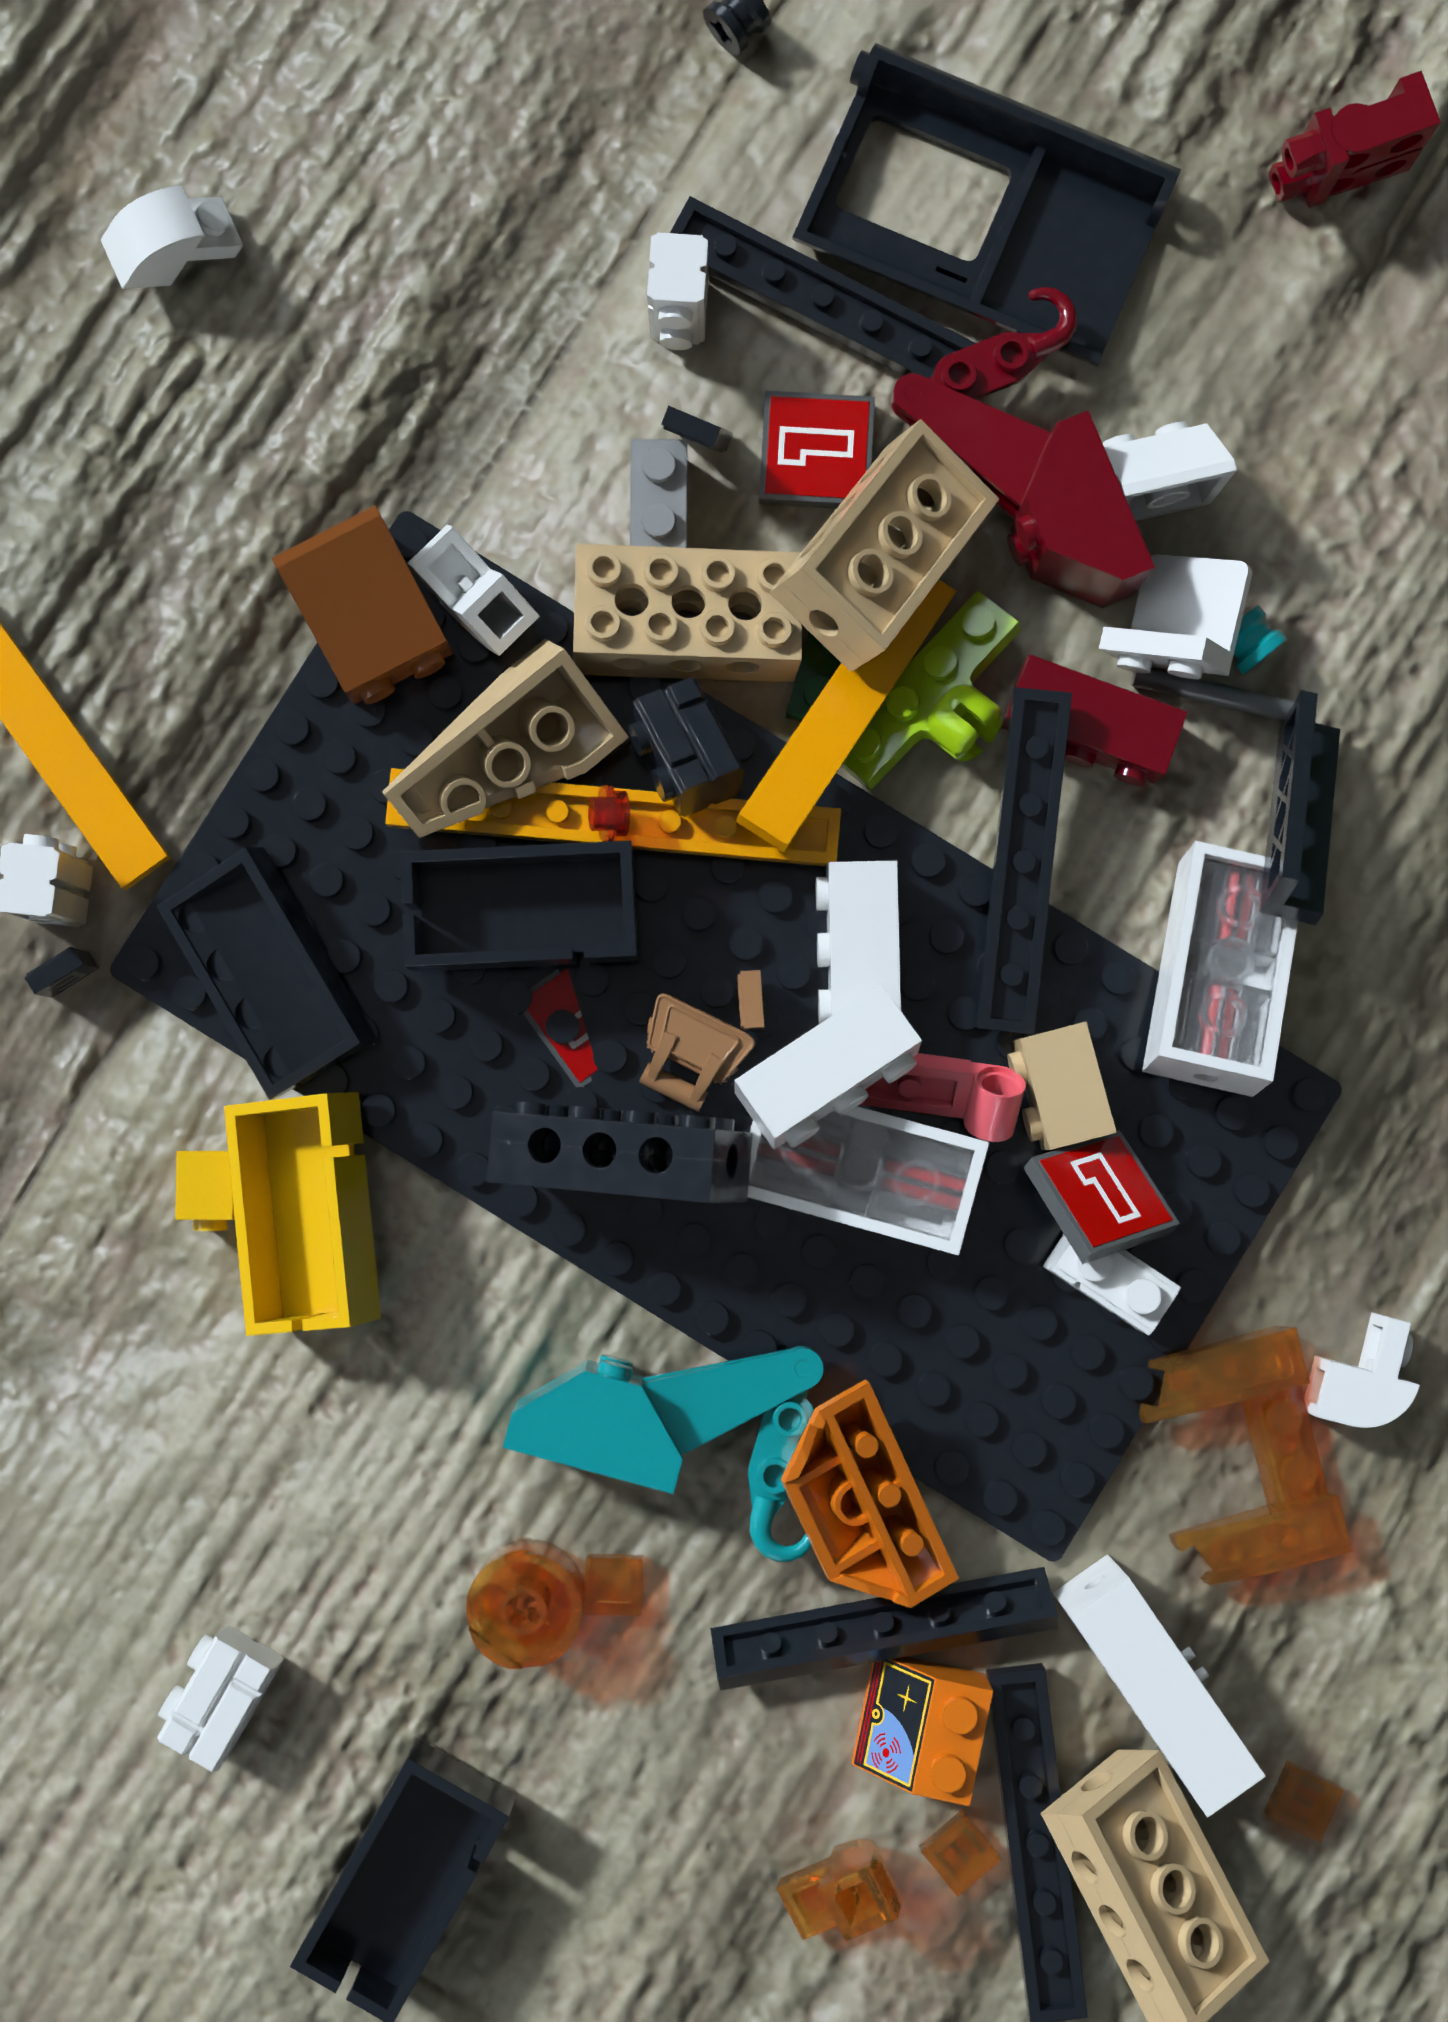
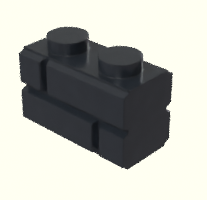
[628,677,744,817]

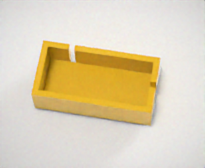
[224,1092,381,1336]

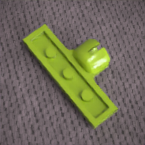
[841,590,1021,791]

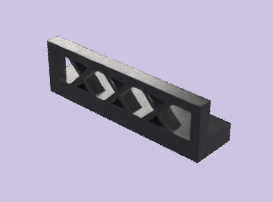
[1259,690,1340,926]

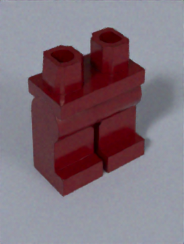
[1268,70,1441,208]

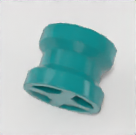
[1234,605,1287,675]

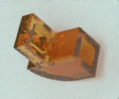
[776,1839,903,1941]

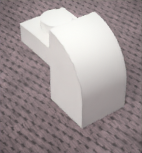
[101,186,243,289]
[407,525,540,656]
[1302,1312,1420,1428]

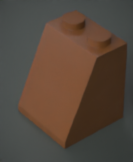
[272,505,454,704]

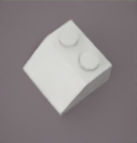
[1103,421,1237,521]

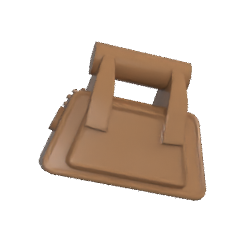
[639,993,756,1112]

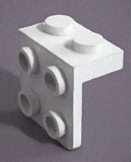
[1099,554,1252,679]

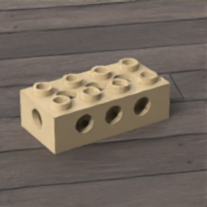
[769,419,999,672]
[573,543,802,682]
[1040,1750,1270,2022]

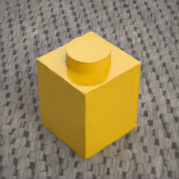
[175,1150,235,1231]

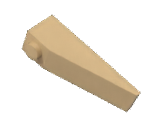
[382,639,629,838]

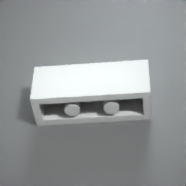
[816,861,901,1024]
[734,984,922,1150]

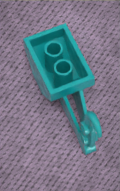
[502,1346,824,1562]

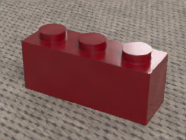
[1001,654,1188,787]

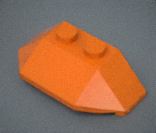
[781,1379,959,1608]

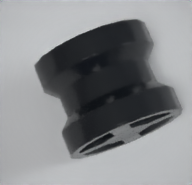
[703,0,772,56]

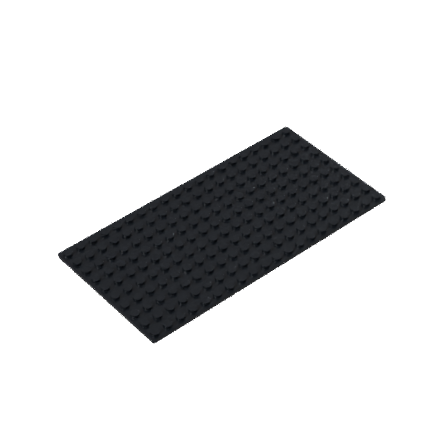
[110,511,1342,1562]

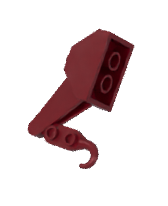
[891,287,1155,608]

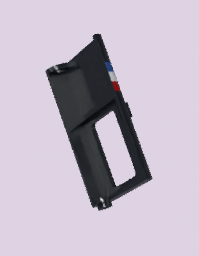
[792,43,1181,367]

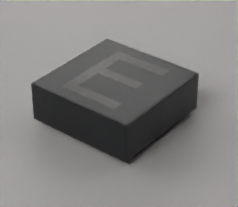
[24,947,99,998]

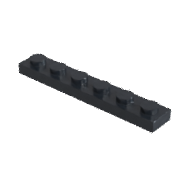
[670,196,975,378]
[976,687,1072,1034]
[710,1567,1058,1691]
[986,1663,1088,2022]

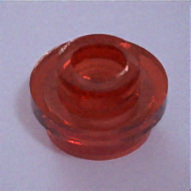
[588,785,630,842]

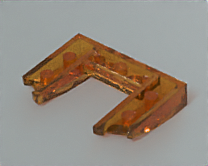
[1139,1325,1353,1585]

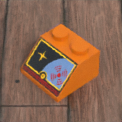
[851,1656,993,1807]

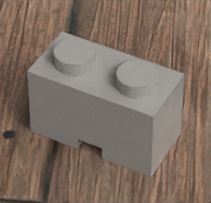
[630,439,688,548]

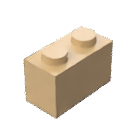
[1007,1022,1117,1150]

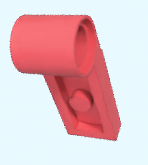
[859,1053,1026,1142]

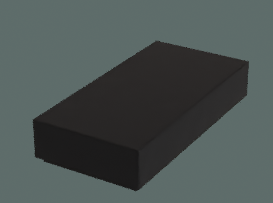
[661,405,733,453]

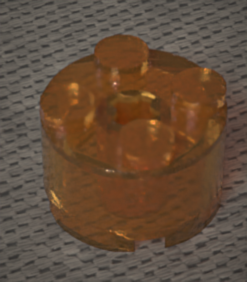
[466,1537,586,1669]

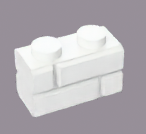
[647,232,709,350]
[0,834,93,928]
[1043,1234,1181,1335]
[157,1625,284,1772]

